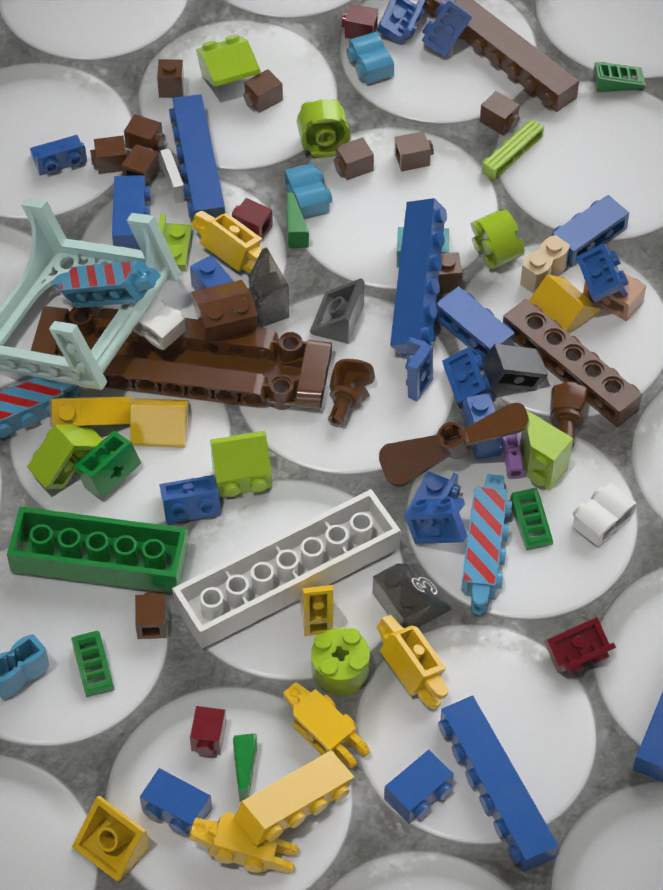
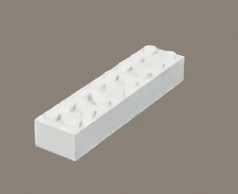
[172,489,401,649]

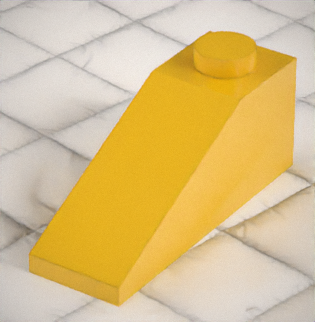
[49,397,131,427]
[300,585,333,636]

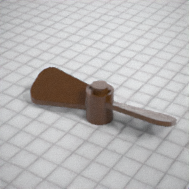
[379,403,529,486]

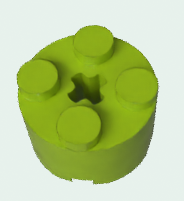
[296,99,351,158]
[470,209,525,270]
[311,628,370,696]

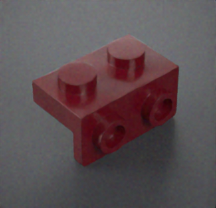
[544,617,616,675]

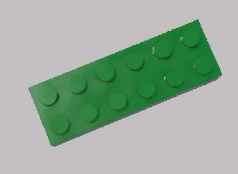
[7,506,189,594]

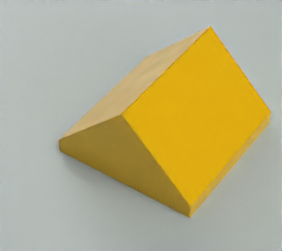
[529,274,600,334]
[130,398,189,448]
[72,796,150,882]

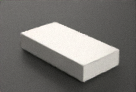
[160,149,185,204]

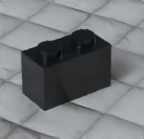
[481,344,548,391]

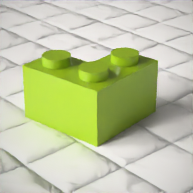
[27,424,103,489]

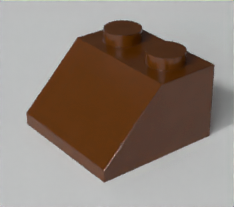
[190,280,258,341]

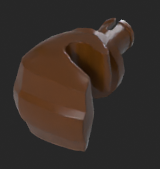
[328,359,375,426]
[550,381,587,447]

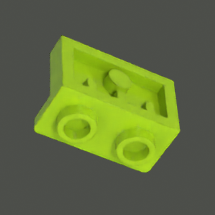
[157,214,192,271]

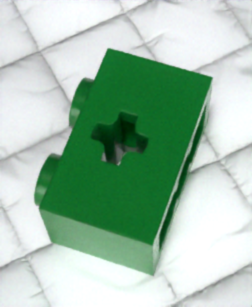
[74,431,141,499]

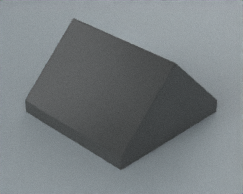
[309,278,365,344]

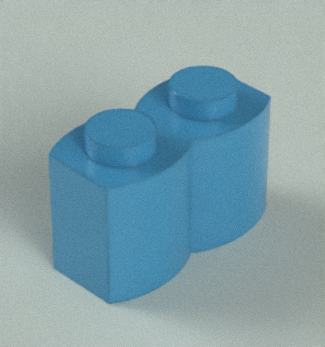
[346,32,394,84]
[284,163,332,218]
[0,634,49,699]

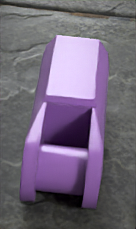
[502,433,526,479]

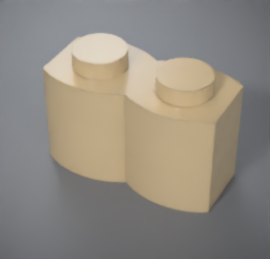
[520,235,570,293]

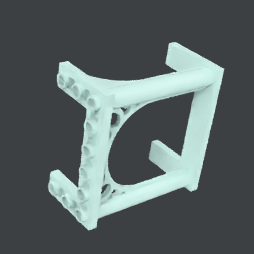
[0,198,181,390]

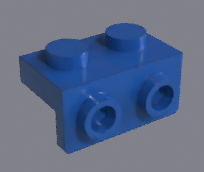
[376,0,425,45]

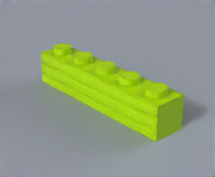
[482,119,544,180]

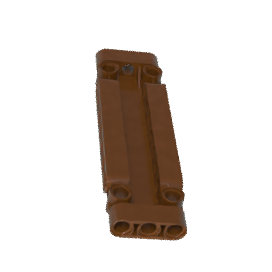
[31,306,332,410]

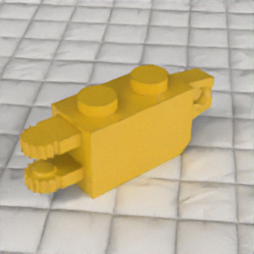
[191,211,270,277]
[376,615,449,710]
[283,682,370,769]
[189,812,299,874]

